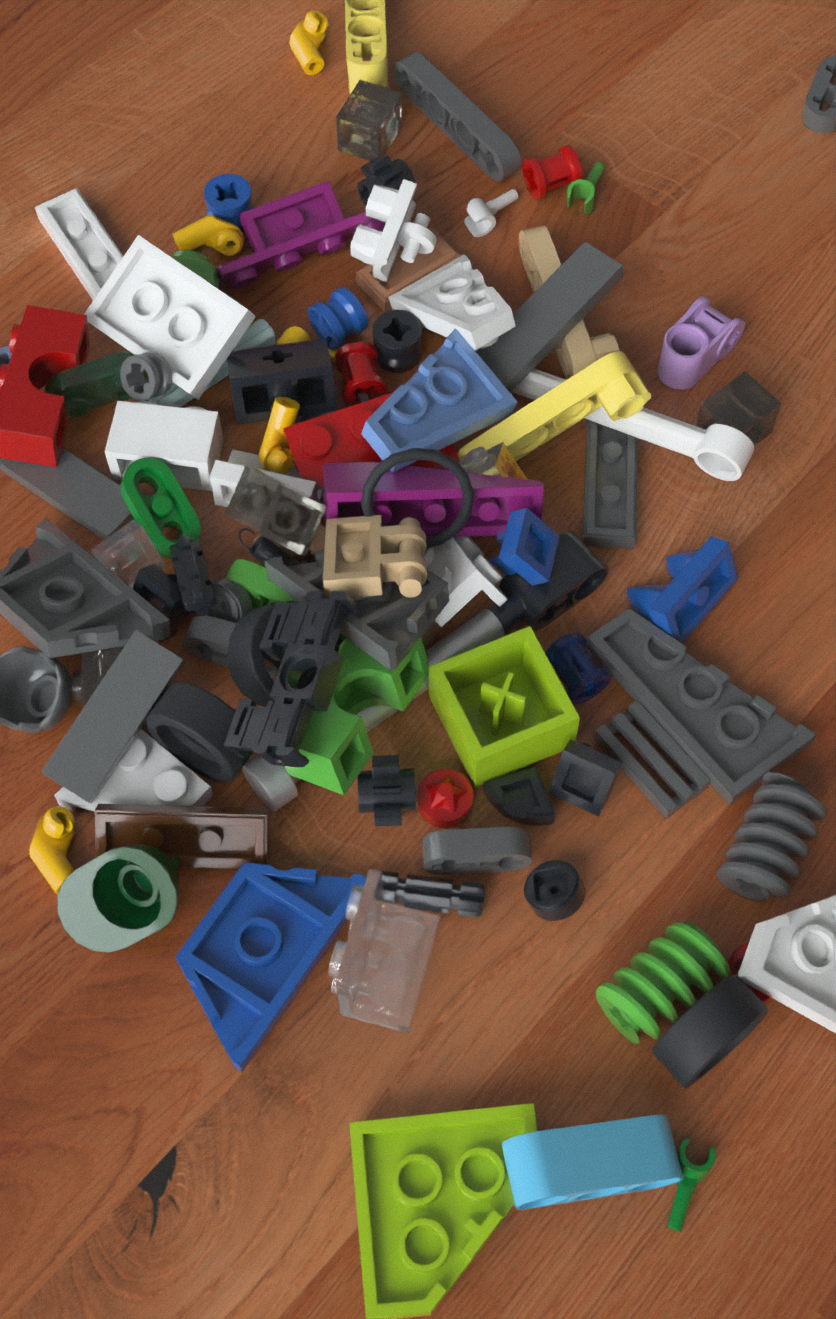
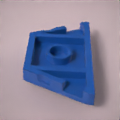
[175,863,371,1073]

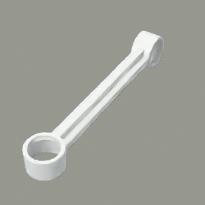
[474,349,755,481]

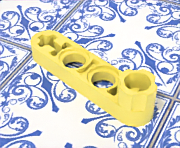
[345,0,390,105]
[457,351,651,476]

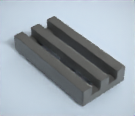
[594,700,711,819]

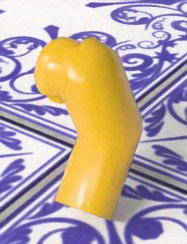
[289,11,328,76]
[172,215,244,256]
[258,397,300,475]
[29,806,75,895]

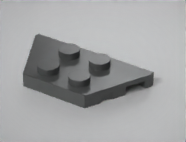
[0,519,170,658]
[265,549,450,671]

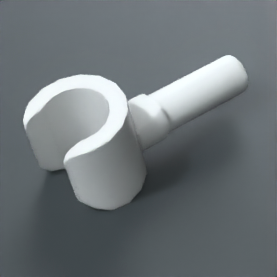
[464,189,518,237]

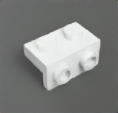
[423,536,508,627]

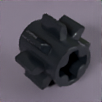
[357,155,416,206]
[358,755,416,827]

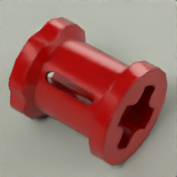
[522,145,583,200]
[335,341,388,407]

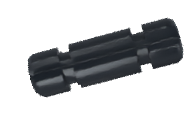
[170,535,216,617]
[371,870,485,917]

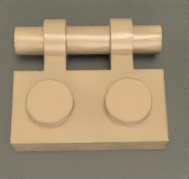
[323,515,427,600]

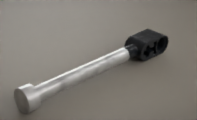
[242,531,609,812]

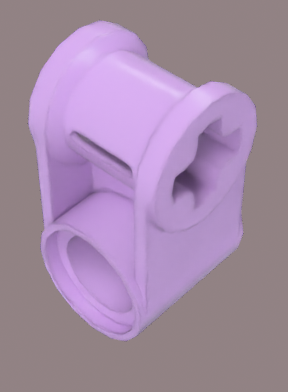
[657,296,745,390]

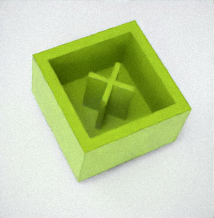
[429,626,580,788]

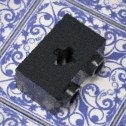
[227,338,337,425]

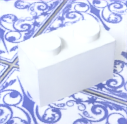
[105,401,224,491]

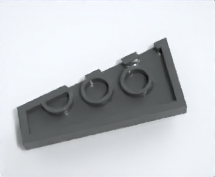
[586,608,816,805]

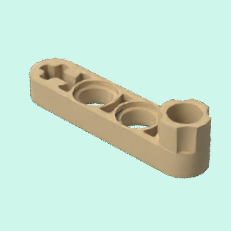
[519,225,620,380]

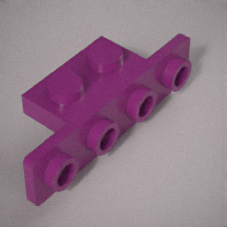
[217,181,386,289]

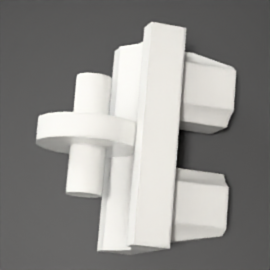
[351,179,437,282]

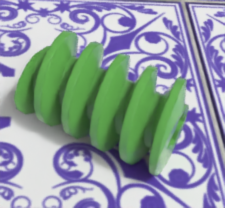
[595,921,731,1045]

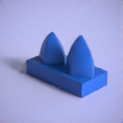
[626,536,738,643]

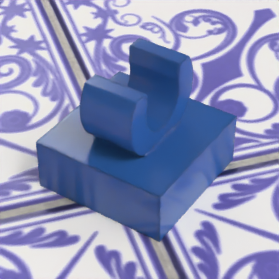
[491,508,560,586]

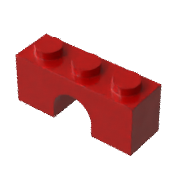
[0,305,90,468]

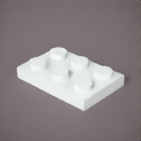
[84,235,256,399]

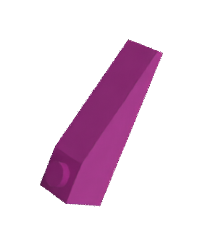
[323,462,544,537]

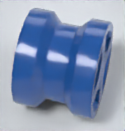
[204,174,253,233]
[307,287,368,350]

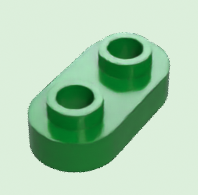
[120,458,201,559]

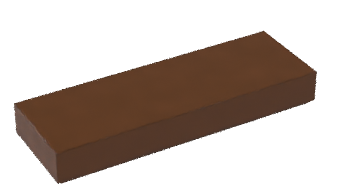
[95,803,269,868]

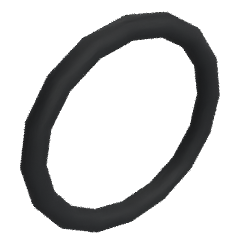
[361,448,474,549]

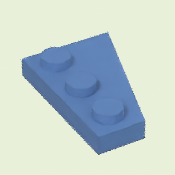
[361,328,518,473]

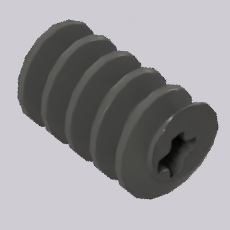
[717,772,827,901]

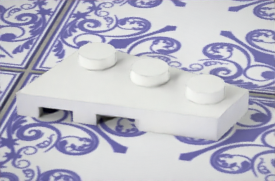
[388,254,516,350]

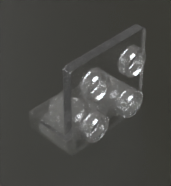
[328,868,440,1033]

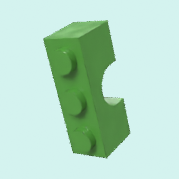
[285,638,430,795]

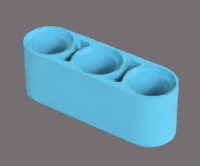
[502,1114,684,1209]

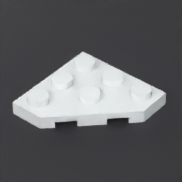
[737,895,836,1033]

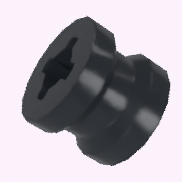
[372,310,422,373]

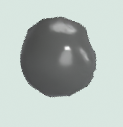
[0,646,74,734]

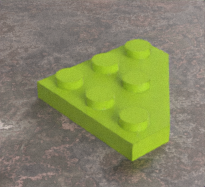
[349,1103,537,1319]

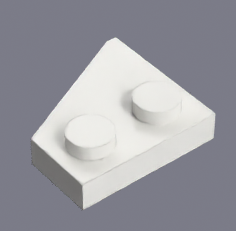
[54,729,213,811]

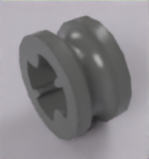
[120,351,172,401]

